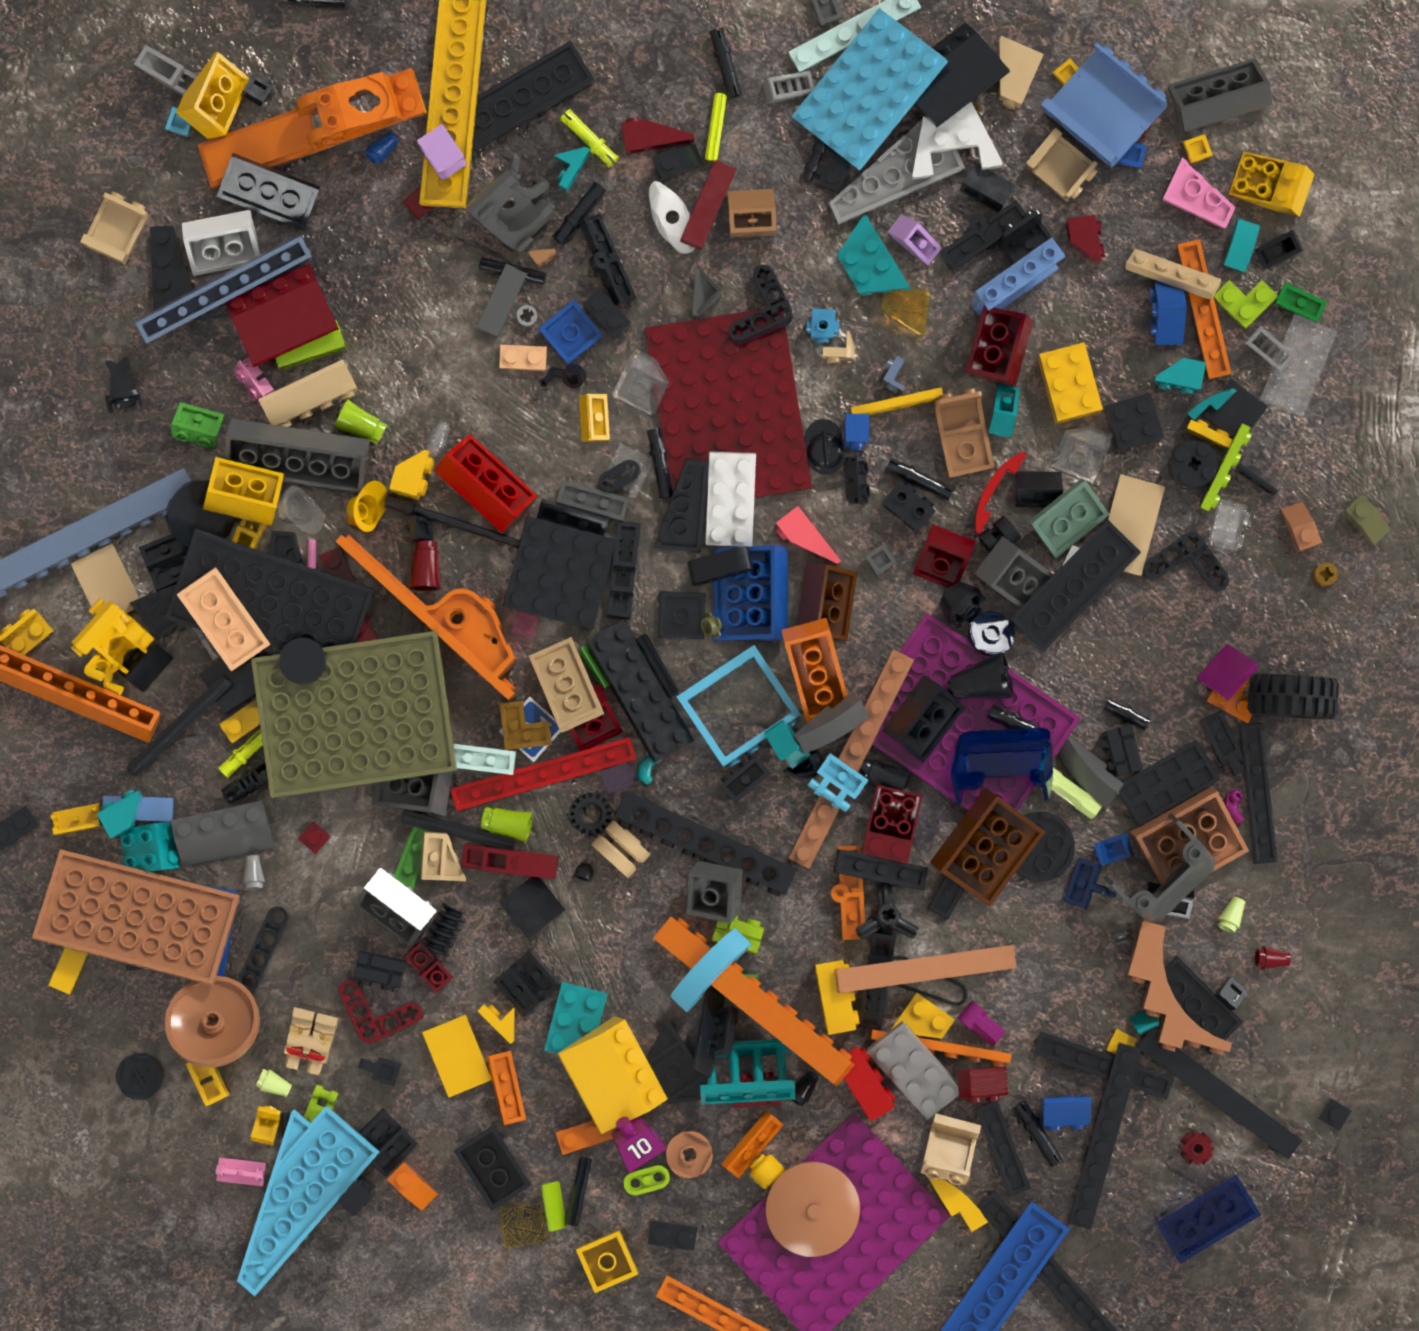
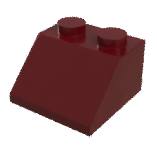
[913,524,976,588]
[569,685,623,751]

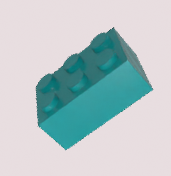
[544,982,608,1054]

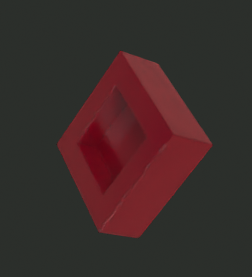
[298,821,331,854]

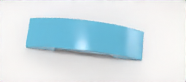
[670,928,752,1012]

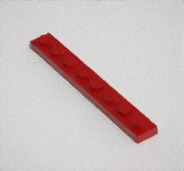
[450,737,637,811]

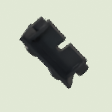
[844,455,870,504]

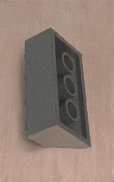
[1167,58,1273,132]
[171,801,275,867]

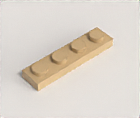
[1125,249,1221,300]

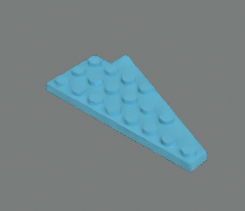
[237,1105,380,1296]

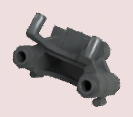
[466,150,557,252]

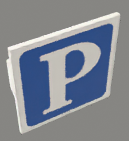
[499,697,561,762]

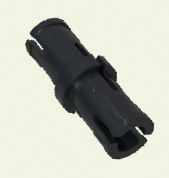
[1103,697,1152,731]
[987,704,1036,737]

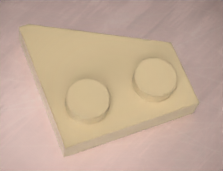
[420,832,466,881]

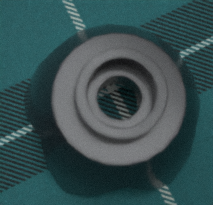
[783,749,823,780]

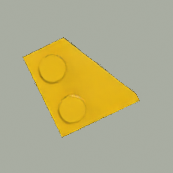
[891,993,955,1039]

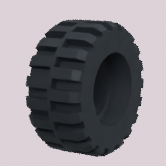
[1247,673,1339,720]

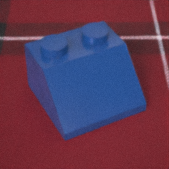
[1040,1095,1092,1131]

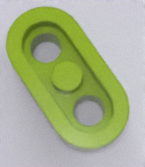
[624,1165,670,1195]

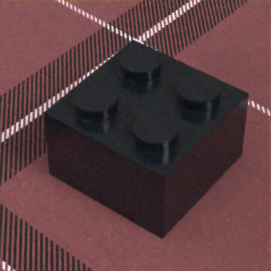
[1104,393,1164,453]

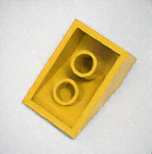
[176,52,250,139]

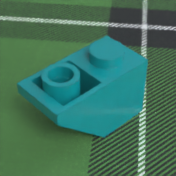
[1153,358,1206,395]
[97,789,143,839]

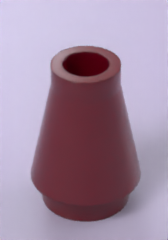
[1254,946,1291,970]

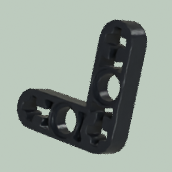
[729,264,793,345]
[1143,532,1229,592]

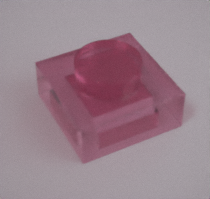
[511,610,539,639]

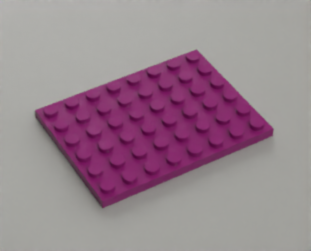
[851,613,1081,811]
[717,1112,951,1331]

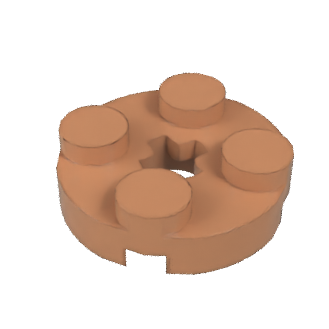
[666,1131,713,1178]

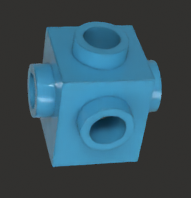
[806,308,840,344]

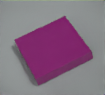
[1197,644,1259,701]

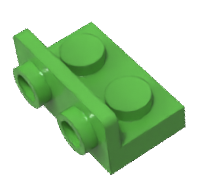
[171,402,225,449]

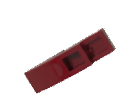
[461,843,559,879]

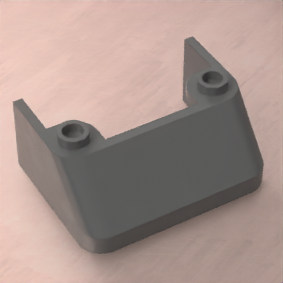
[1103,813,1215,924]

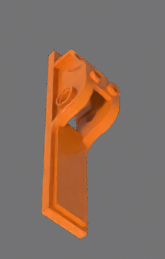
[197,68,427,189]
[335,535,517,702]

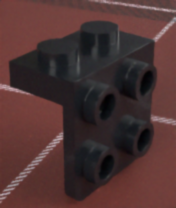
[1001,209,1055,264]

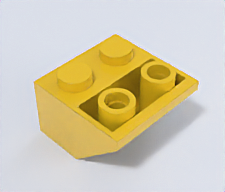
[389,450,435,501]

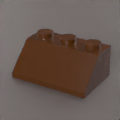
[796,563,857,641]

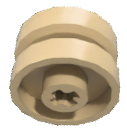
[591,820,651,879]

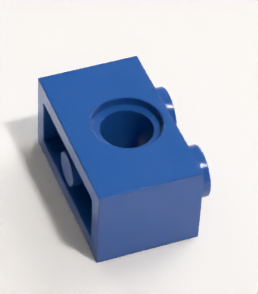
[844,414,869,451]

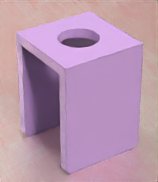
[417,124,467,180]

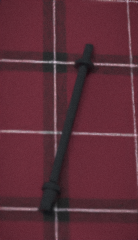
[384,493,520,548]

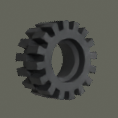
[570,793,612,835]

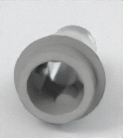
[242,855,265,891]

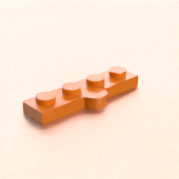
[830,845,866,940]

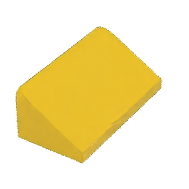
[579,394,610,442]

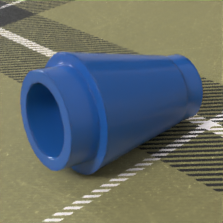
[364,132,399,165]

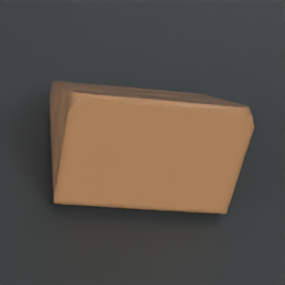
[528,249,557,268]

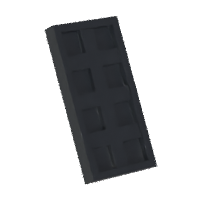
[1118,740,1220,827]

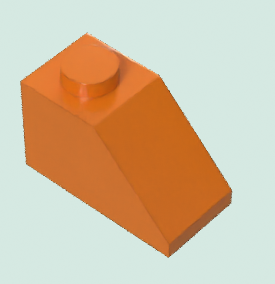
[387,1161,438,1211]

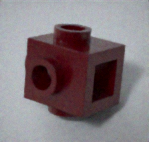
[1178,1131,1214,1165]

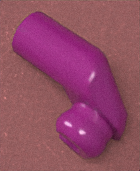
[1224,790,1244,825]

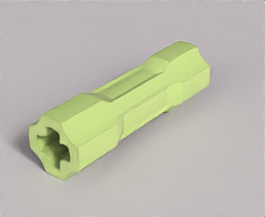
[1034,763,1102,819]

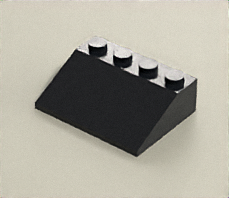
[913,22,1010,128]

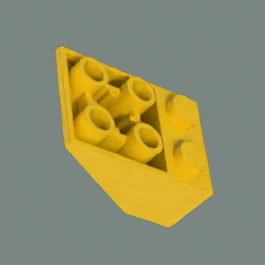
[1228,151,1315,217]

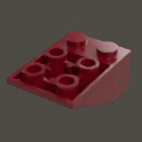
[861,785,923,864]

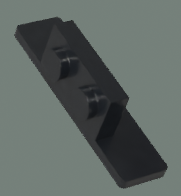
[692,985,739,1078]

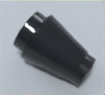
[791,1071,819,1107]

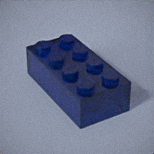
[1153,1173,1261,1264]

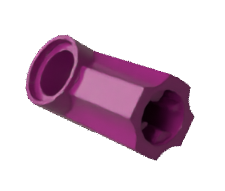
[957,1000,1006,1047]

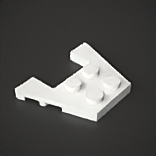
[912,102,1003,180]

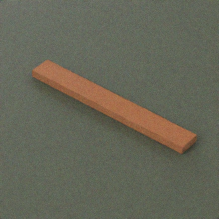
[834,945,1017,993]

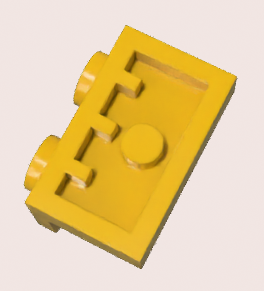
[0,609,55,656]

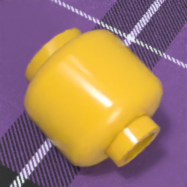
[750,1154,784,1189]

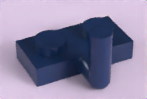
[1063,858,1116,910]

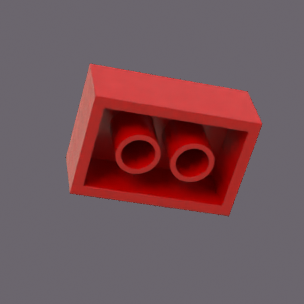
[843,1045,896,1122]

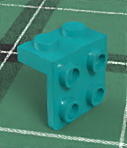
[120,822,179,872]

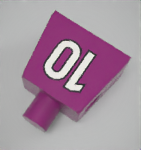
[611,1116,667,1173]

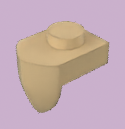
[822,331,855,364]

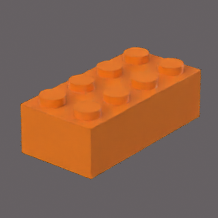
[781,618,848,723]

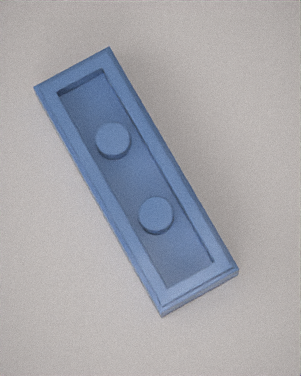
[103,796,174,822]

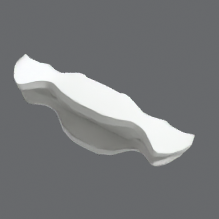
[648,181,695,254]

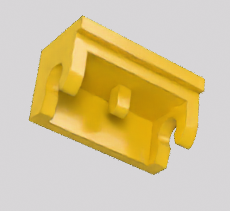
[50,803,103,835]

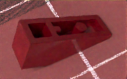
[621,117,694,155]

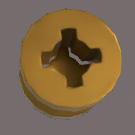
[1312,563,1338,587]

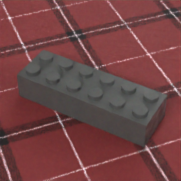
[225,418,370,493]

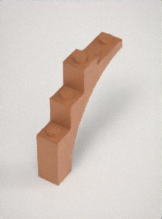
[1126,920,1232,1055]

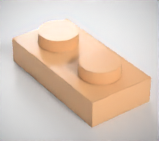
[499,345,547,371]

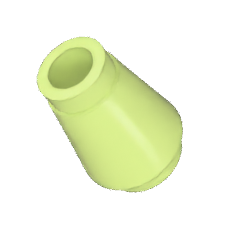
[1218,896,1245,933]
[255,1069,292,1097]

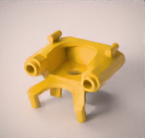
[70,598,155,695]

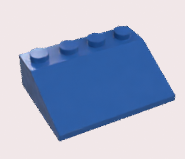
[713,545,788,641]

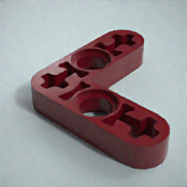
[339,980,423,1044]

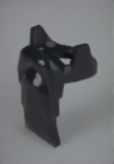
[105,357,143,414]

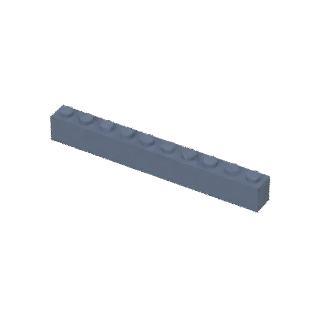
[0,468,192,599]

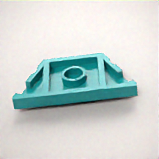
[837,214,911,296]

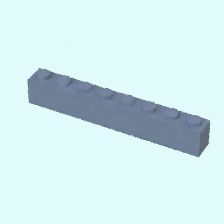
[133,235,312,344]

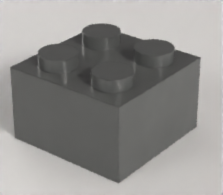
[687,861,743,923]

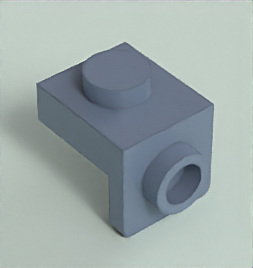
[882,355,905,394]

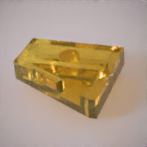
[881,289,930,336]

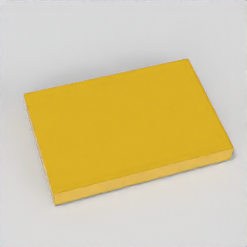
[422,1015,492,1098]

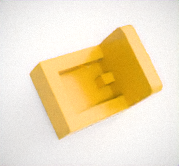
[250,1106,281,1146]

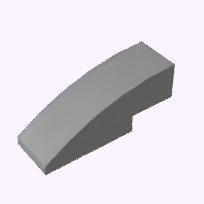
[134,45,198,96]

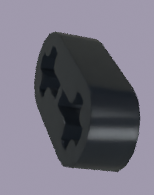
[599,460,640,493]

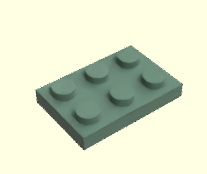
[1028,478,1110,558]

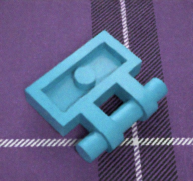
[807,753,868,813]

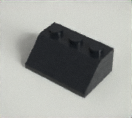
[882,675,965,763]

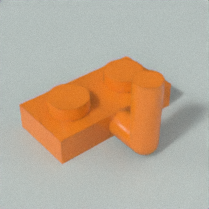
[1206,677,1252,724]

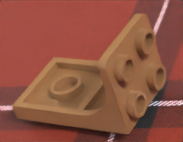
[933,388,995,478]

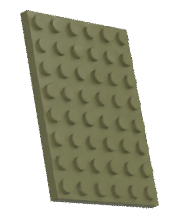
[251,631,458,798]

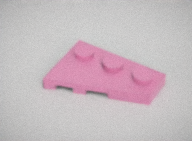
[1162,157,1236,230]

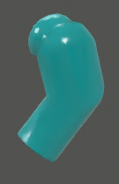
[637,755,660,785]

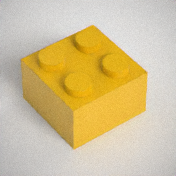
[576,1229,638,1293]

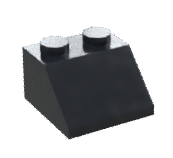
[499,877,566,939]

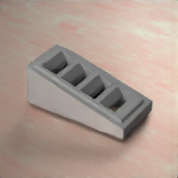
[763,70,815,104]
[1246,325,1296,373]

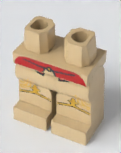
[284,1007,340,1075]

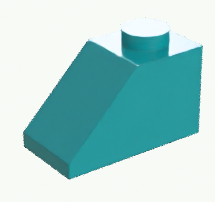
[989,384,1020,438]

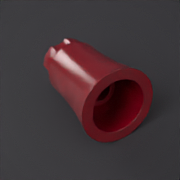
[409,540,442,591]

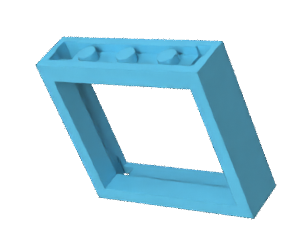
[676,645,801,768]

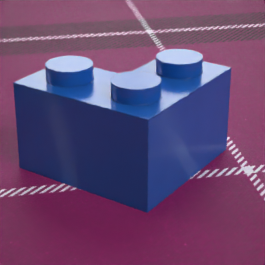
[1149,280,1187,345]

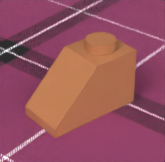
[1280,501,1322,553]

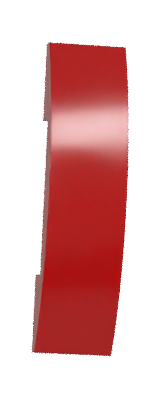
[974,452,1027,535]

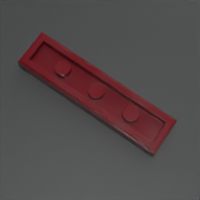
[680,160,737,251]

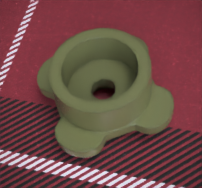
[701,612,722,638]

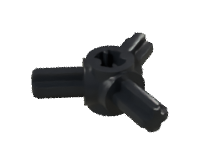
[855,883,919,940]

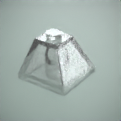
[612,349,669,418]
[1050,426,1113,485]

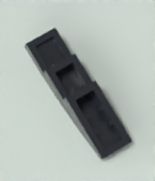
[607,521,641,620]
[858,931,897,1031]

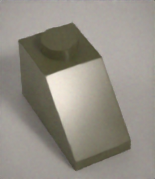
[1341,494,1391,546]

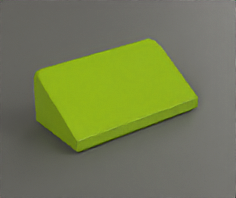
[541,1181,567,1232]

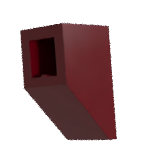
[1066,215,1105,265]

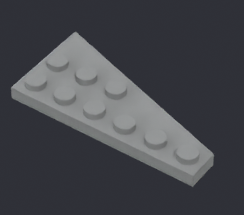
[829,119,965,225]

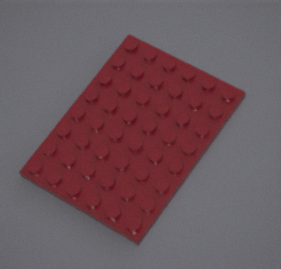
[645,308,812,506]

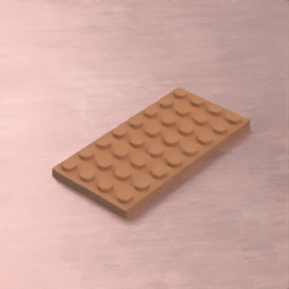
[32,849,240,986]

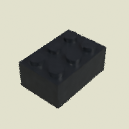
[454,1124,533,1211]

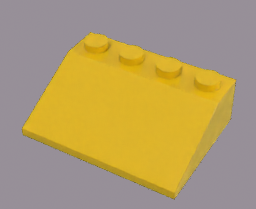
[557,1016,667,1134]

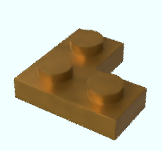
[500,701,552,750]

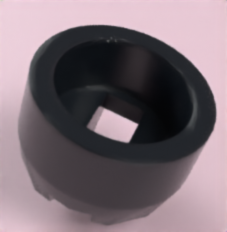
[574,863,594,882]

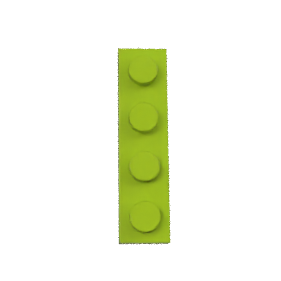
[1199,423,1252,511]

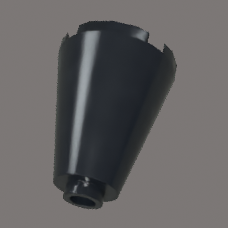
[947,653,1014,699]

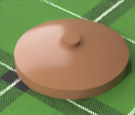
[165,976,260,1067]
[765,1161,860,1257]

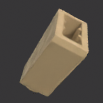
[998,36,1044,109]

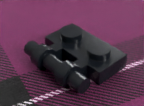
[803,138,851,194]

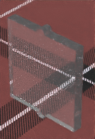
[605,443,653,496]

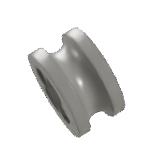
[517,305,538,327]

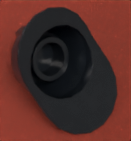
[805,419,844,475]

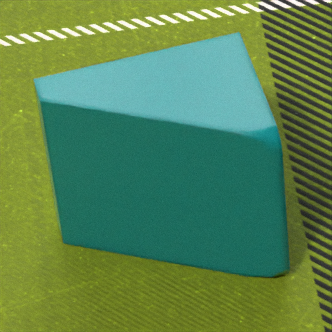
[1130,1010,1159,1034]

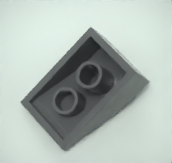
[974,536,1054,608]
[371,772,453,816]

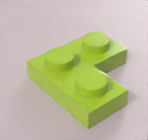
[1213,280,1278,330]

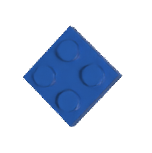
[538,300,604,365]

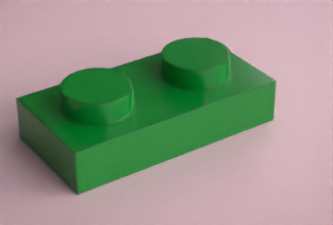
[1274,282,1327,324]

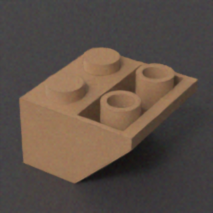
[727,189,777,238]

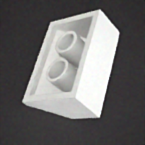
[182,210,260,276]

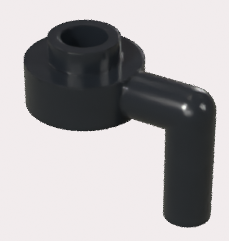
[539,364,587,389]

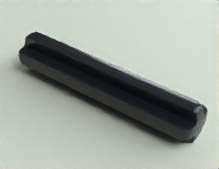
[478,257,547,285]
[636,634,679,698]
[566,1156,592,1226]

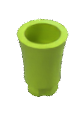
[333,399,387,444]
[481,807,533,844]

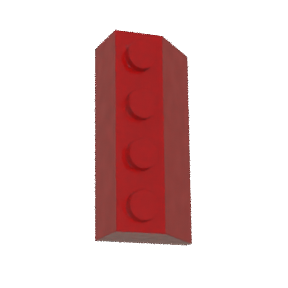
[434,434,538,533]

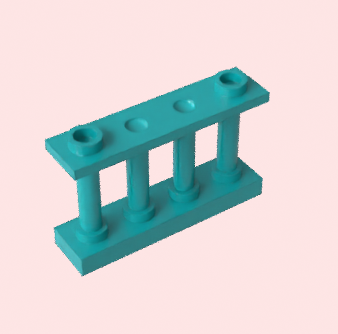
[700,1038,795,1105]

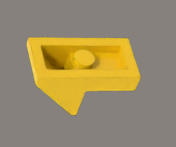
[478,1004,515,1044]

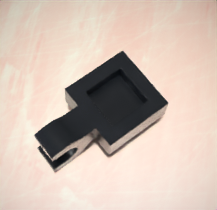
[358,1057,401,1086]

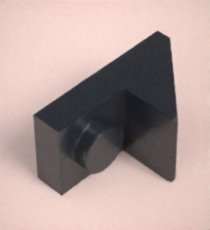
[1255,230,1304,270]

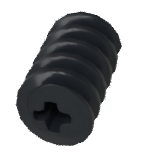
[423,903,467,957]

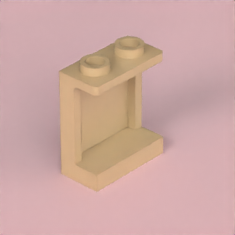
[1024,128,1098,202]
[80,192,149,265]
[920,1113,981,1185]

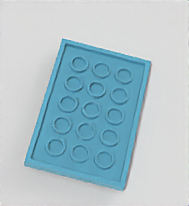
[791,8,948,171]

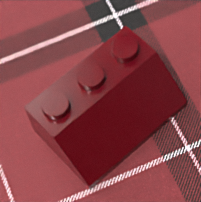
[965,305,1034,387]

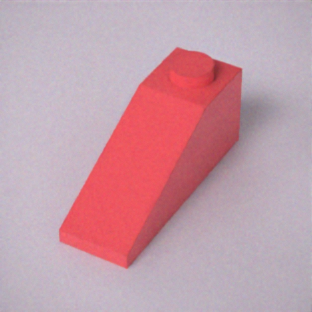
[775,506,841,566]

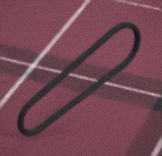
[893,955,968,1006]

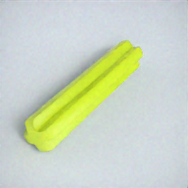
[705,93,727,161]

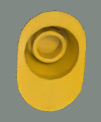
[345,480,388,532]

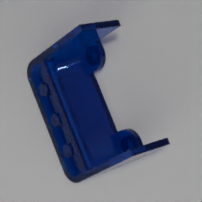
[950,728,1053,804]

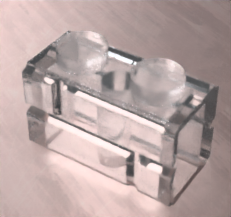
[1207,499,1250,553]

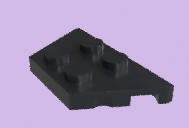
[646,1020,707,1104]

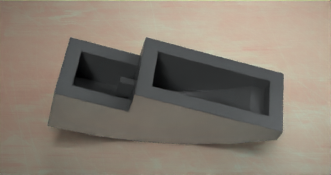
[793,694,869,753]
[1057,737,1124,807]

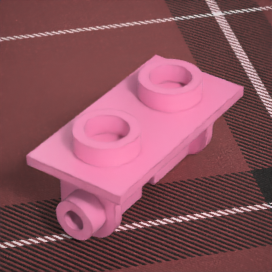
[234,357,274,407]
[216,1157,266,1186]

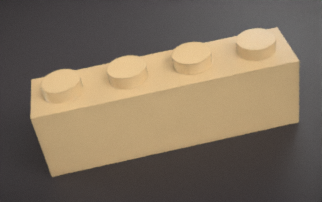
[258,359,359,427]

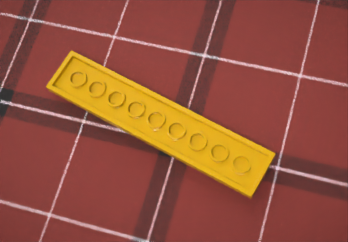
[419,0,487,209]

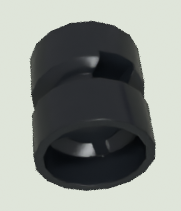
[977,515,1022,553]

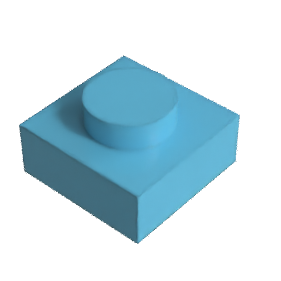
[165,107,192,137]

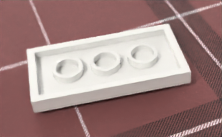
[705,452,756,546]

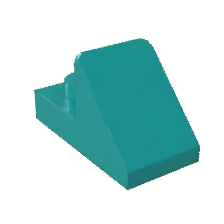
[554,147,590,193]
[764,719,811,768]

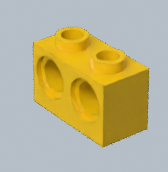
[186,1063,230,1107]

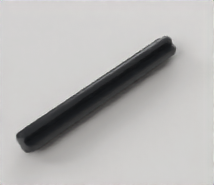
[401,810,515,850]

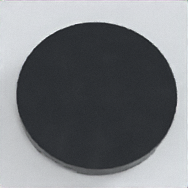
[166,479,235,547]
[1016,812,1075,882]

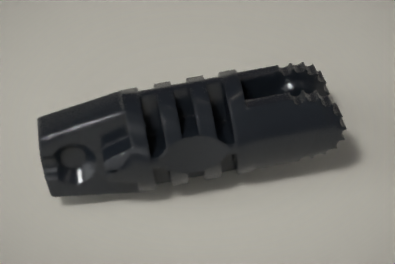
[221,763,268,804]

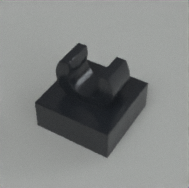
[405,515,434,543]

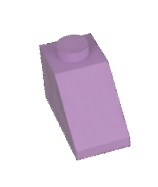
[888,214,942,266]

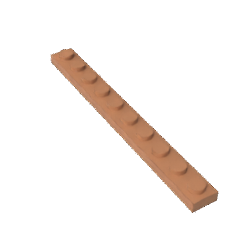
[789,649,914,869]

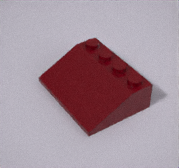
[225,264,339,367]

